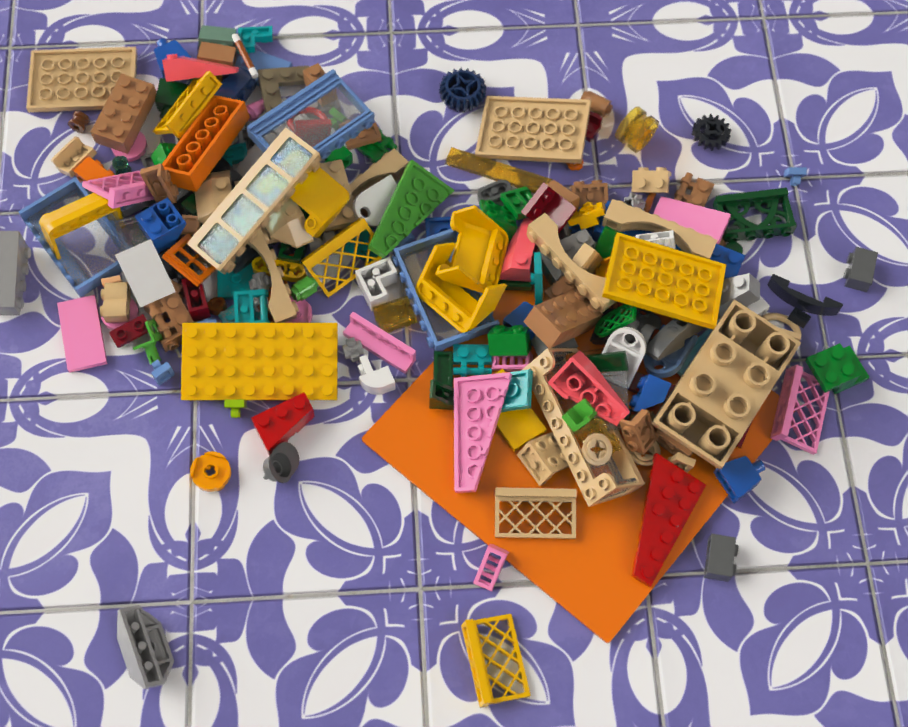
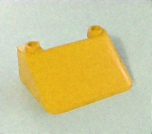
[255,151,350,238]
[435,205,509,293]

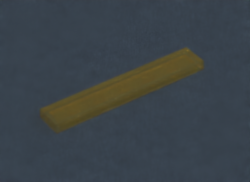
[445,147,553,193]

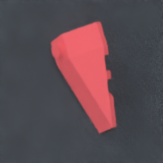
[162,54,239,82]
[499,218,538,282]
[548,351,630,426]

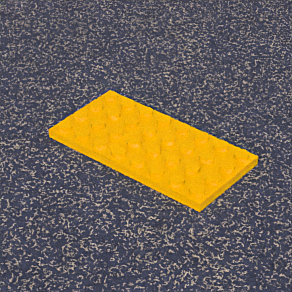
[181,323,338,401]

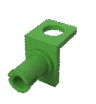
[133,319,163,365]

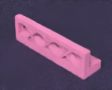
[343,312,416,374]

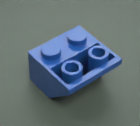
[134,197,186,253]
[629,374,672,412]

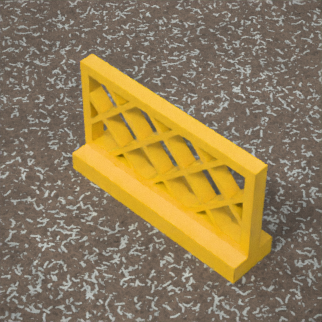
[153,71,222,138]
[301,217,382,298]
[461,614,531,708]

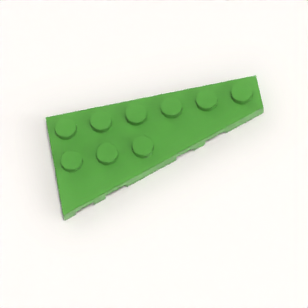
[368,160,455,258]

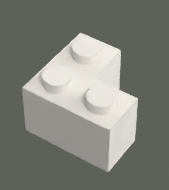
[355,257,398,311]

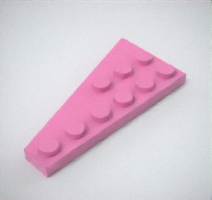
[454,372,512,493]

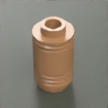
[581,91,613,117]

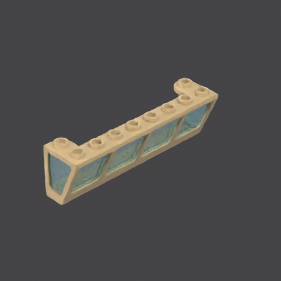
[187,127,322,275]

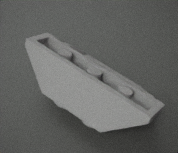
[117,605,174,689]

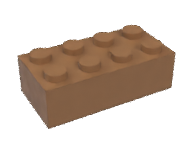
[90,73,157,154]
[523,289,604,349]

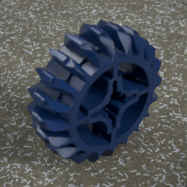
[439,68,486,113]

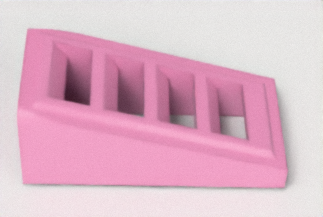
[492,351,533,372]
[473,544,509,592]

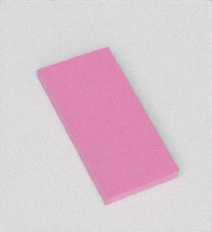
[653,196,731,244]
[57,295,108,373]

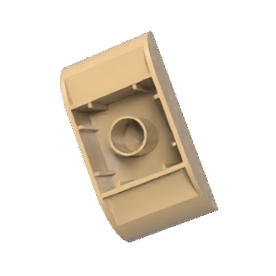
[651,299,801,470]

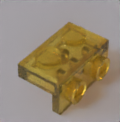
[372,296,418,333]
[574,418,622,455]

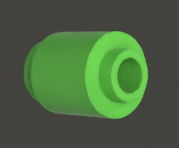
[290,276,318,302]

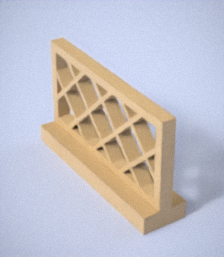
[495,487,577,539]

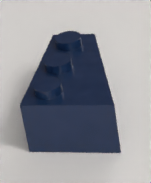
[214,66,257,103]

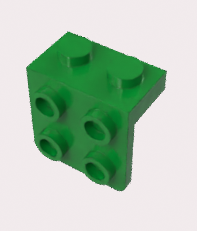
[479,199,518,244]

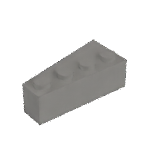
[0,231,31,315]

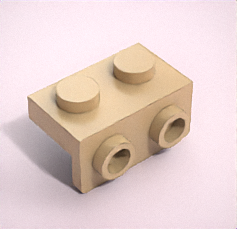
[51,136,97,177]
[631,167,671,193]

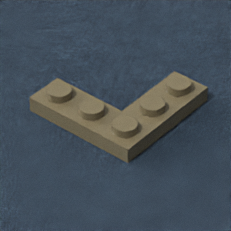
[257,65,309,113]

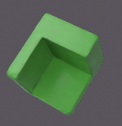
[562,398,597,432]

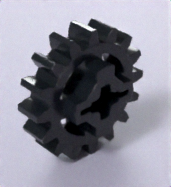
[692,114,731,151]

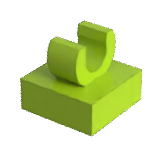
[224,400,247,418]

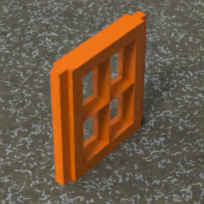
[161,234,222,287]

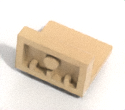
[517,432,569,486]

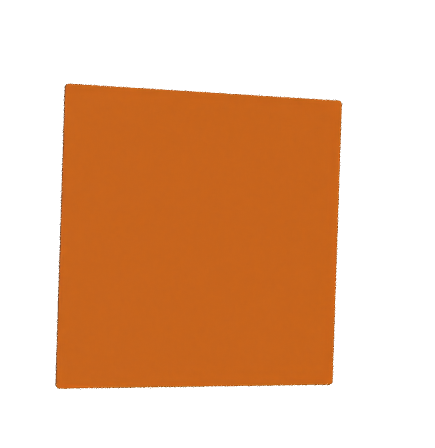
[362,249,796,643]

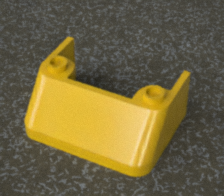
[39,193,125,260]
[415,242,507,333]

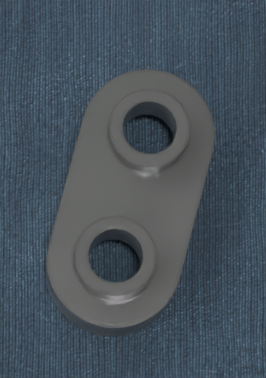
[477,179,511,203]

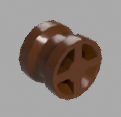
[68,111,91,133]

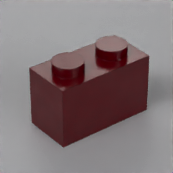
[181,278,211,322]

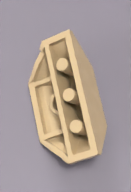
[194,170,236,238]
[254,187,314,248]

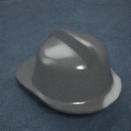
[263,442,299,483]

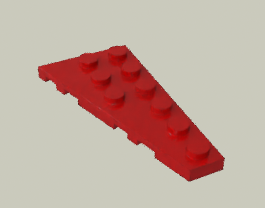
[632,453,706,587]

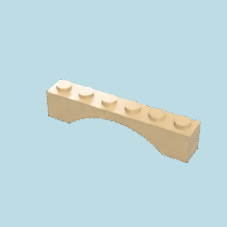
[326,149,409,233]
[602,199,718,259]
[232,210,299,323]
[526,213,617,313]

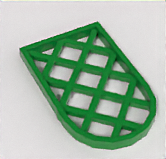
[594,304,637,337]

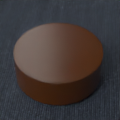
[208,297,227,316]

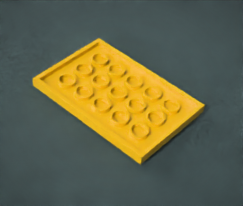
[602,232,726,330]

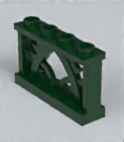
[713,188,797,242]

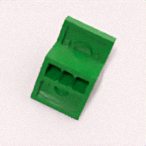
[805,343,870,394]

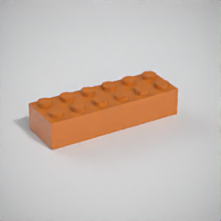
[162,95,250,192]

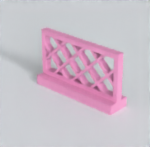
[82,171,154,209]
[770,365,830,455]

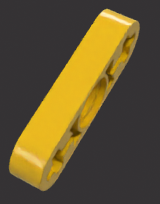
[252,257,306,282]

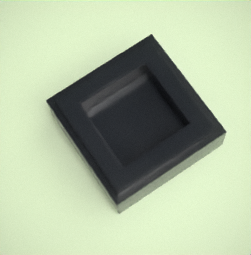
[787,307,811,329]

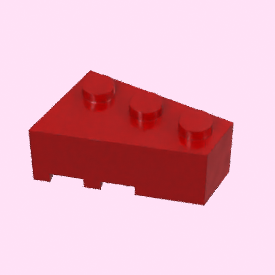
[251,392,315,456]

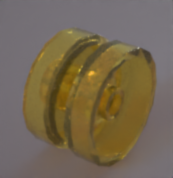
[615,106,659,153]

